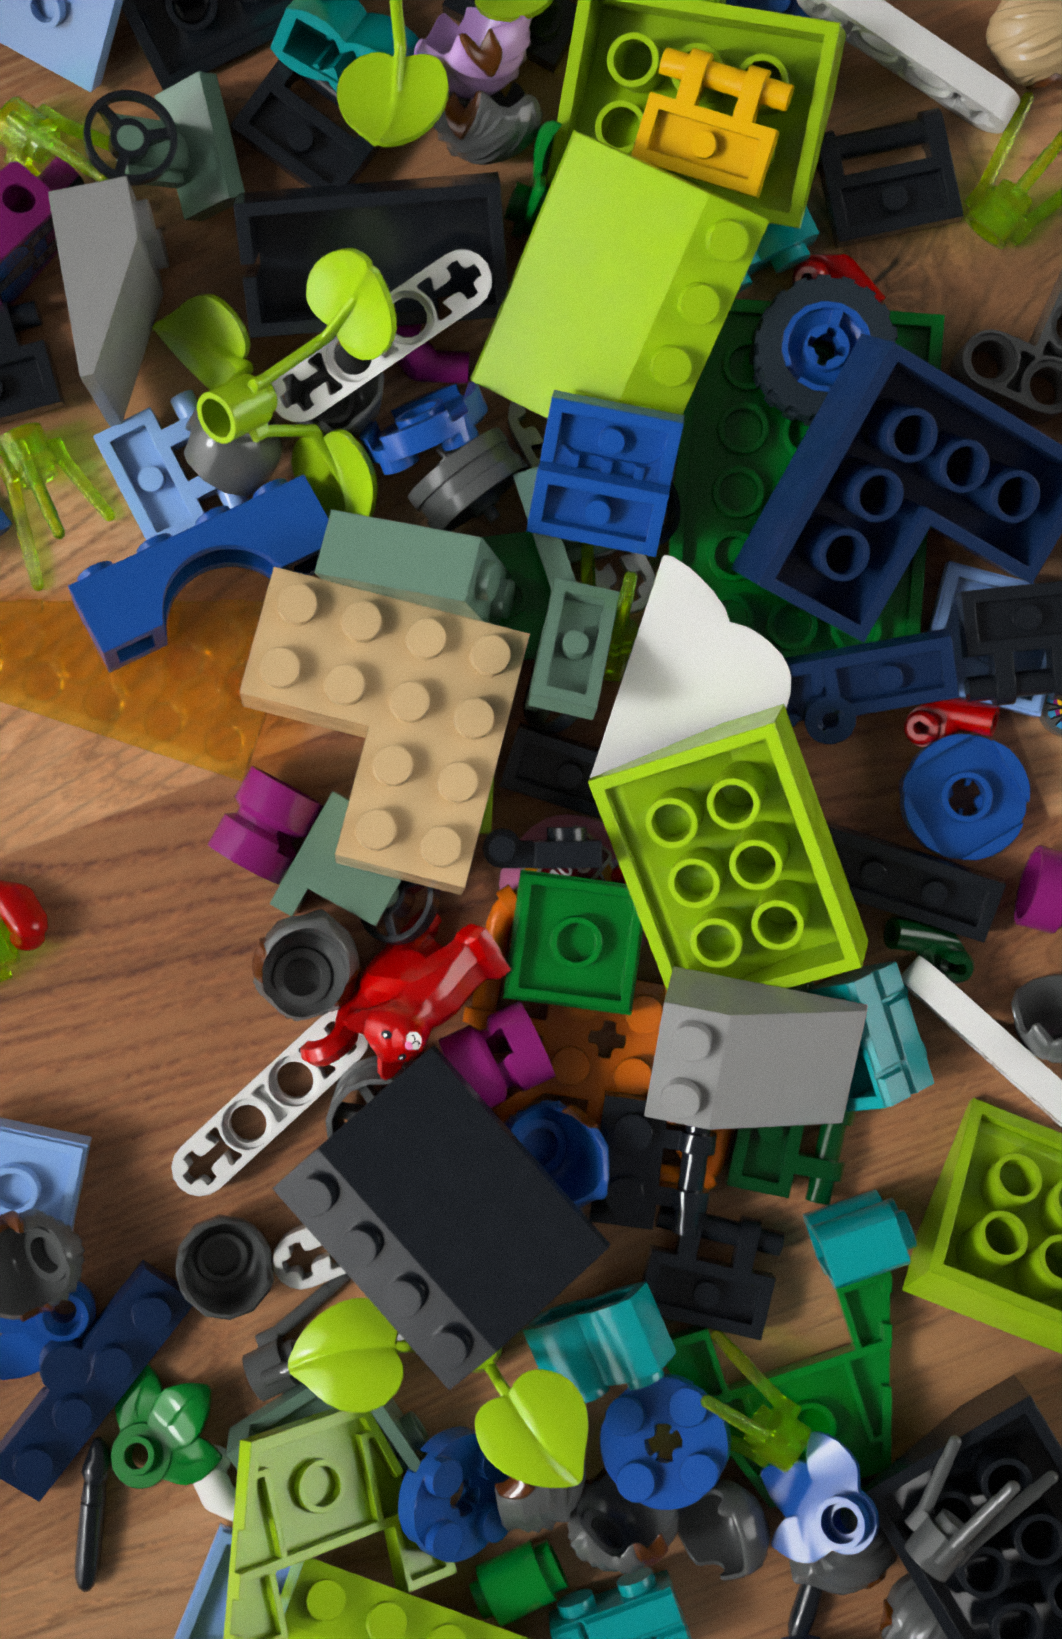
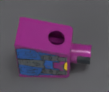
[0,156,85,306]

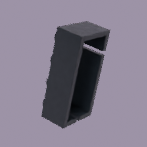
[233,172,508,338]

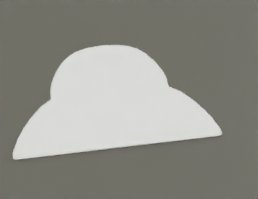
[590,555,791,778]

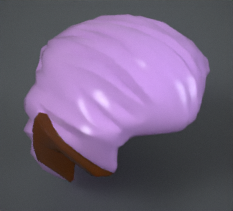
[414,7,532,98]

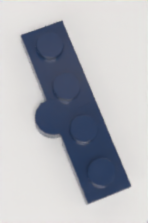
[784,628,960,744]
[0,1260,193,1502]

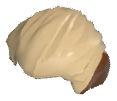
[986,0,1062,90]

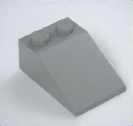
[48,176,170,426]
[644,966,868,1130]

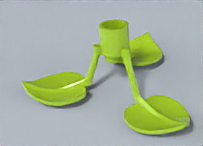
[337,0,553,148]
[152,248,397,519]
[288,1298,589,1488]

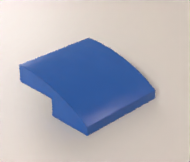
[526,390,684,557]

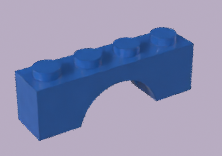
[68,474,329,673]

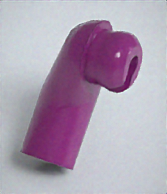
[396,324,469,384]

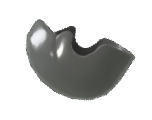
[284,344,385,437]
[184,407,283,496]
[1011,974,1062,1064]
[176,1214,274,1320]
[678,1479,770,1581]

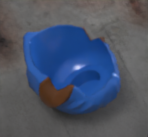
[504,1099,609,1208]

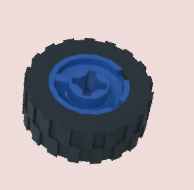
[749,274,898,426]

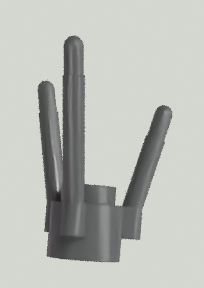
[242,1273,350,1402]
[904,1435,1058,1582]

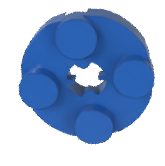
[359,382,488,475]
[898,734,1030,860]
[600,1374,731,1510]
[398,1426,510,1562]

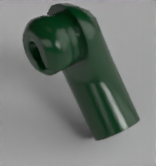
[883,917,974,984]

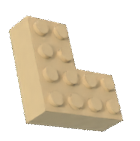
[239,567,530,895]

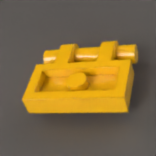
[631,47,794,199]

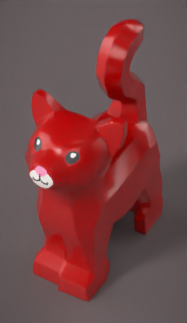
[300,909,511,1081]

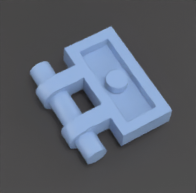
[93,390,249,540]

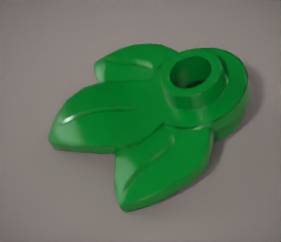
[503,120,562,239]
[111,1365,222,1489]

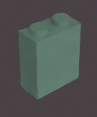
[314,509,515,626]

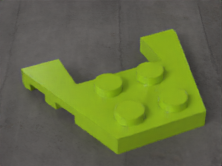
[223,1408,457,1639]

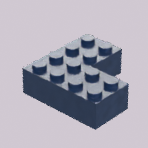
[731,334,1062,642]

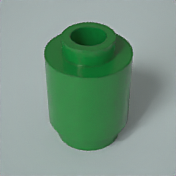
[469,1538,569,1627]

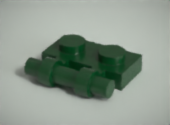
[724,1111,856,1205]

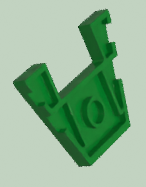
[665,1271,893,1508]

